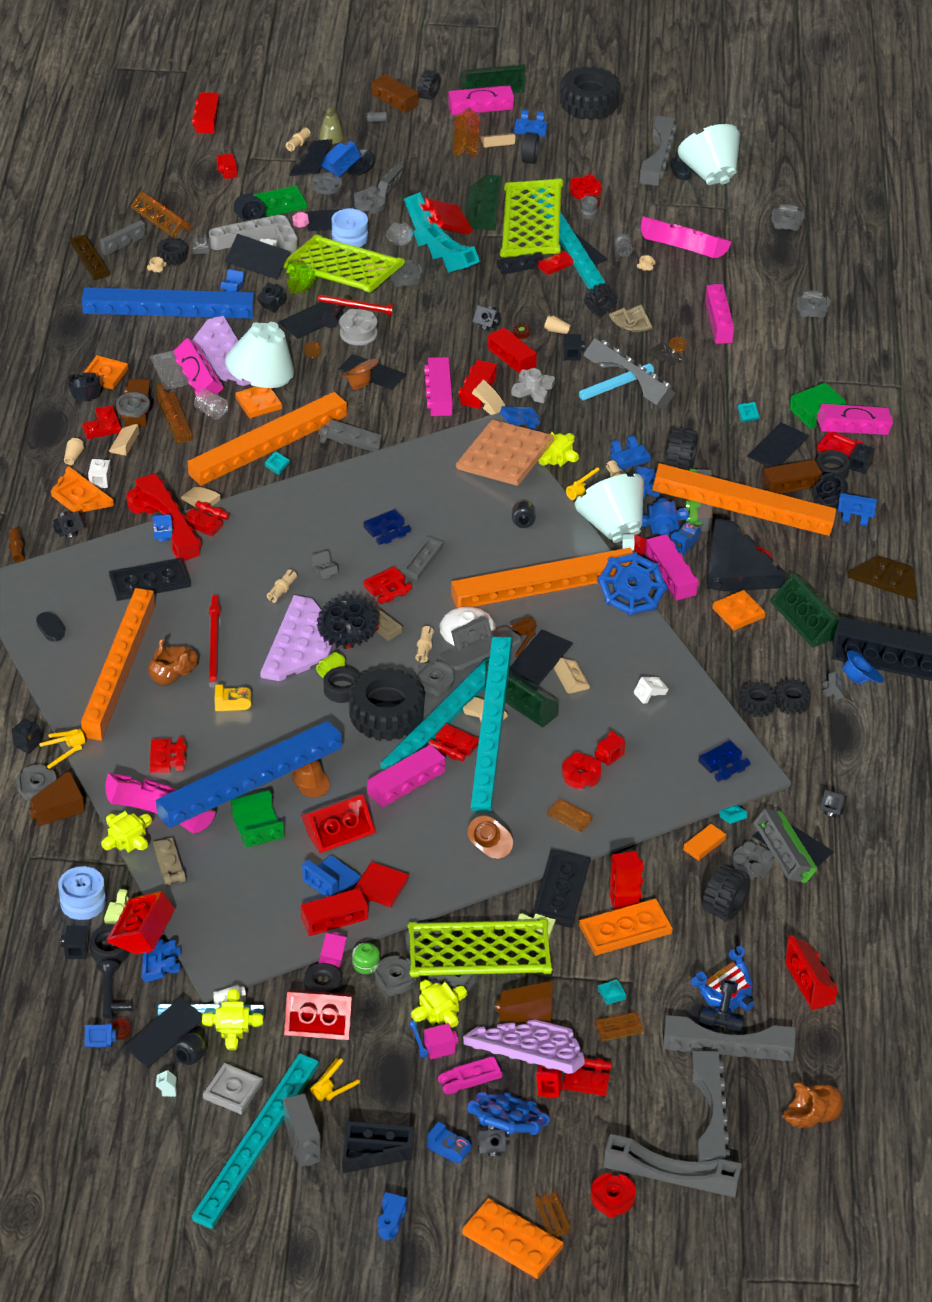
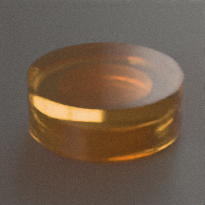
[669,337,686,353]
[304,342,321,358]

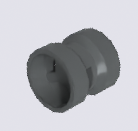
[581,196,598,219]
[615,233,633,257]

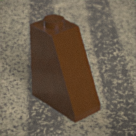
[28,772,84,826]
[495,981,553,1024]

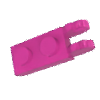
[438,1057,502,1094]

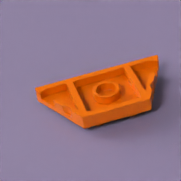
[51,466,114,513]

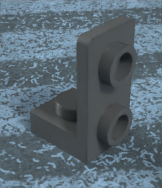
[428,963,478,993]

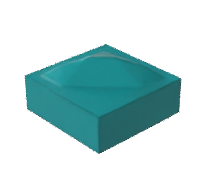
[737,402,760,423]
[265,451,290,475]
[719,805,747,824]
[598,979,626,1005]

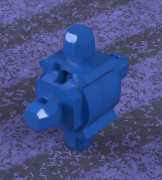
[641,497,689,537]

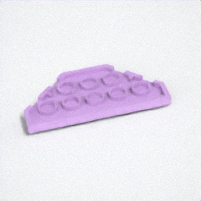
[192,316,251,386]
[261,595,335,681]
[463,1020,585,1074]

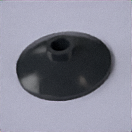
[346,149,374,175]

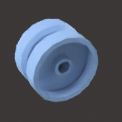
[332,209,368,247]
[58,866,106,920]

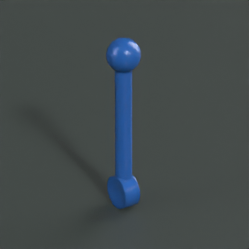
[409,1020,428,1058]

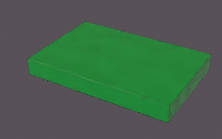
[253,186,307,217]

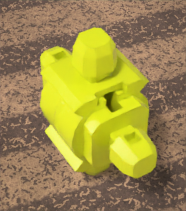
[539,432,579,467]
[101,811,152,853]
[411,980,467,1028]
[202,989,263,1050]

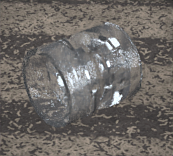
[194,389,228,420]

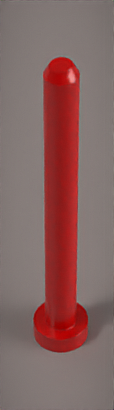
[318,295,393,316]

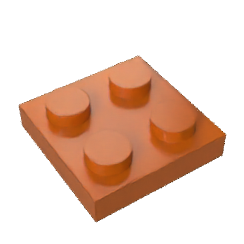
[84,355,129,389]
[235,386,282,419]
[712,590,765,630]

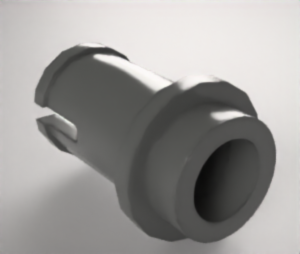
[366,111,387,124]

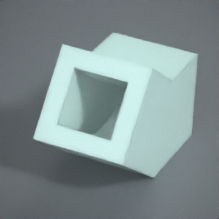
[623,534,634,552]
[156,1070,177,1096]

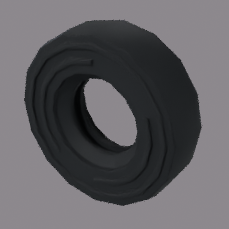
[304,963,342,993]

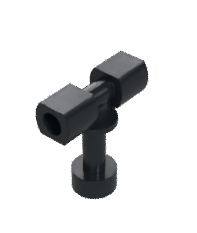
[699,979,745,1034]

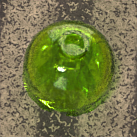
[286,260,316,294]

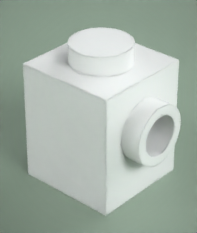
[88,459,111,488]

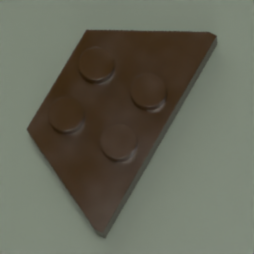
[848,555,917,600]

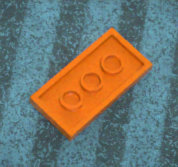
[579,899,673,956]
[462,1198,563,1279]

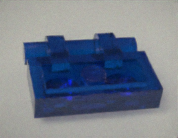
[363,509,411,545]
[698,740,751,782]

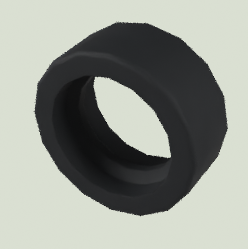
[522,132,539,164]
[816,450,850,479]
[324,667,359,703]
[90,925,130,964]

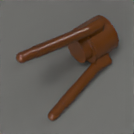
[510,616,537,658]

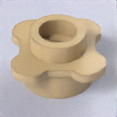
[637,255,655,270]
[147,257,166,272]

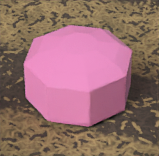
[293,212,309,228]

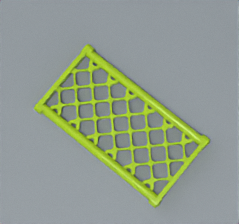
[500,179,563,257]
[283,234,405,293]
[407,919,553,977]

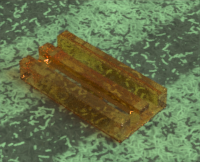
[547,799,592,833]
[595,1012,643,1042]
[534,1192,571,1237]

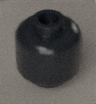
[512,501,536,528]
[174,1033,206,1065]

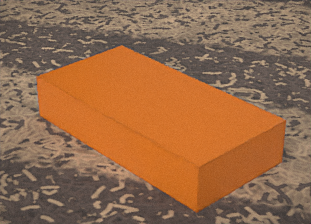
[684,824,726,861]

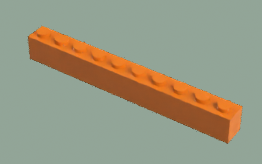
[188,392,347,486]
[652,463,836,536]
[451,547,638,608]
[81,588,155,741]

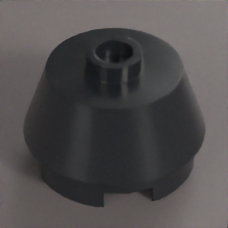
[67,373,103,402]
[813,473,848,509]

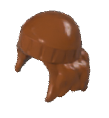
[148,639,198,686]
[782,1082,843,1128]

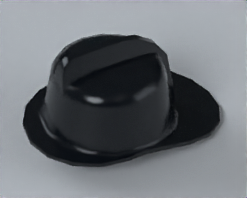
[233,193,266,222]

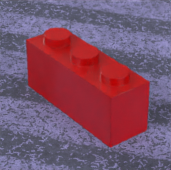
[192,92,220,133]
[488,328,537,374]
[458,360,497,409]
[609,851,644,910]
[300,888,368,936]

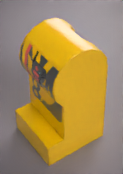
[215,685,252,711]

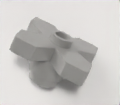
[511,368,555,403]

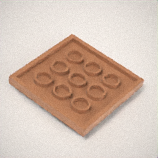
[456,419,554,486]

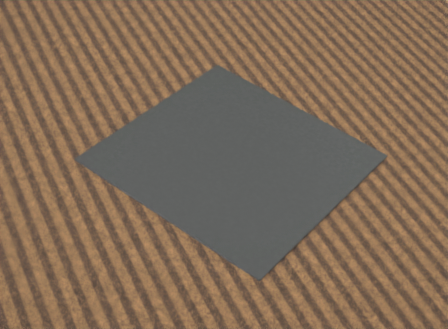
[0,412,791,1003]

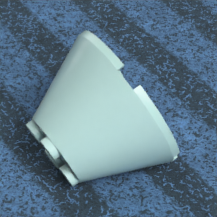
[678,124,740,185]
[225,322,294,388]
[575,474,644,543]

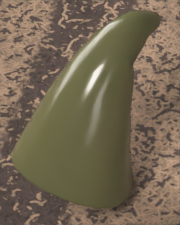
[319,107,344,144]

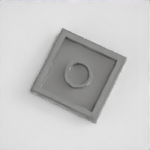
[203,1063,263,1115]

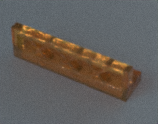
[453,107,480,157]
[131,191,192,238]
[156,383,193,444]

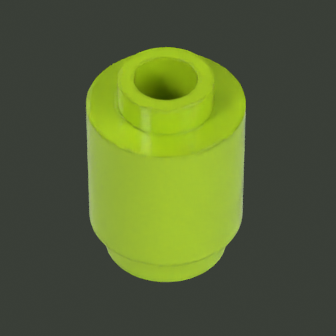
[316,652,345,678]

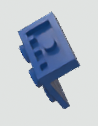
[321,141,361,177]
[302,856,360,897]

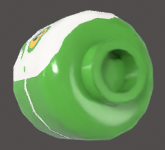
[352,943,380,974]

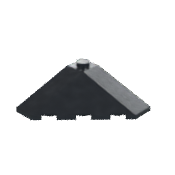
[707,518,786,591]

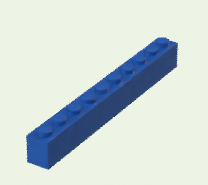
[82,288,255,319]
[156,721,342,828]

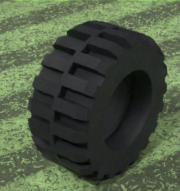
[560,66,620,120]
[349,668,424,741]

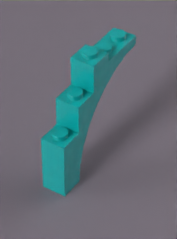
[404,192,480,273]

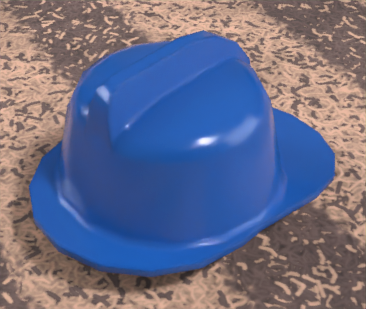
[842,650,884,684]

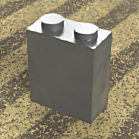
[283,1093,321,1167]

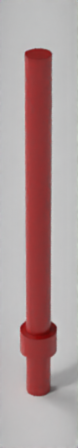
[209,595,221,682]

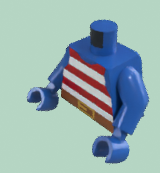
[691,946,754,1012]

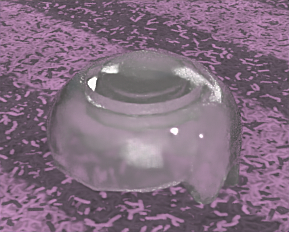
[387,222,413,247]

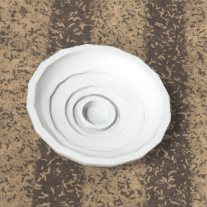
[440,607,496,646]

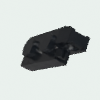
[496,252,544,275]

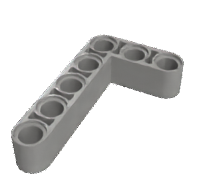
[209,215,298,256]

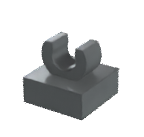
[193,234,210,254]
[822,672,844,700]

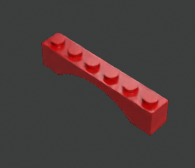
[135,473,201,561]

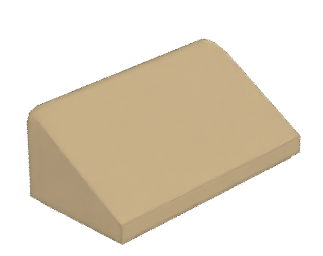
[481,133,515,148]
[109,424,139,456]
[554,658,590,693]

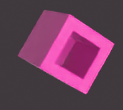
[318,933,347,968]
[424,1024,458,1059]

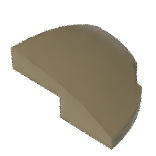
[609,305,653,332]

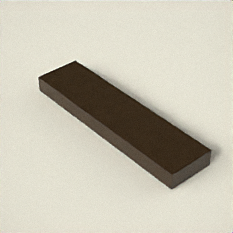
[70,235,110,280]

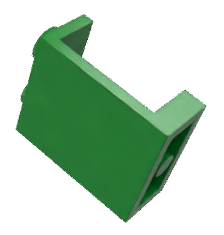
[790,382,846,429]
[230,790,284,848]

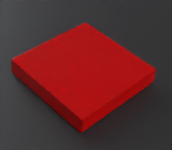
[354,862,409,908]

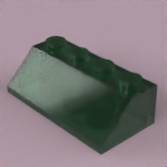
[460,64,525,93]
[465,175,502,231]
[769,573,840,648]
[485,660,559,728]

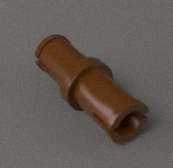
[8,528,24,563]

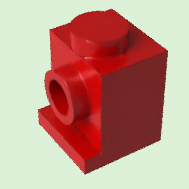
[217,153,237,179]
[594,730,626,766]
[536,1065,563,1098]

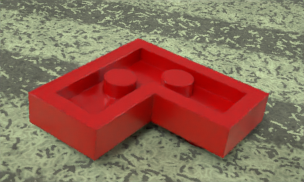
[82,405,121,439]

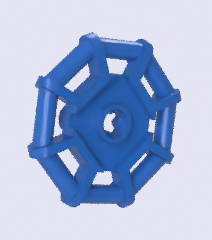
[597,552,668,616]
[467,1092,549,1135]

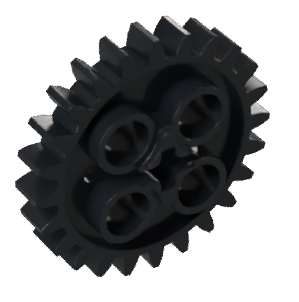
[317,594,379,649]

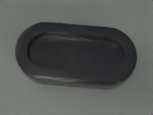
[670,157,691,180]
[36,612,64,642]

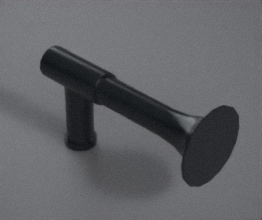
[321,295,360,328]
[97,960,132,1019]

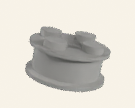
[339,309,378,346]

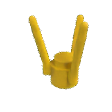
[566,467,599,500]
[39,729,85,769]
[310,1058,360,1101]

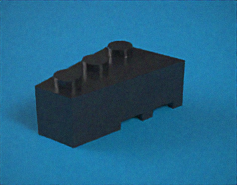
[342,1121,414,1174]

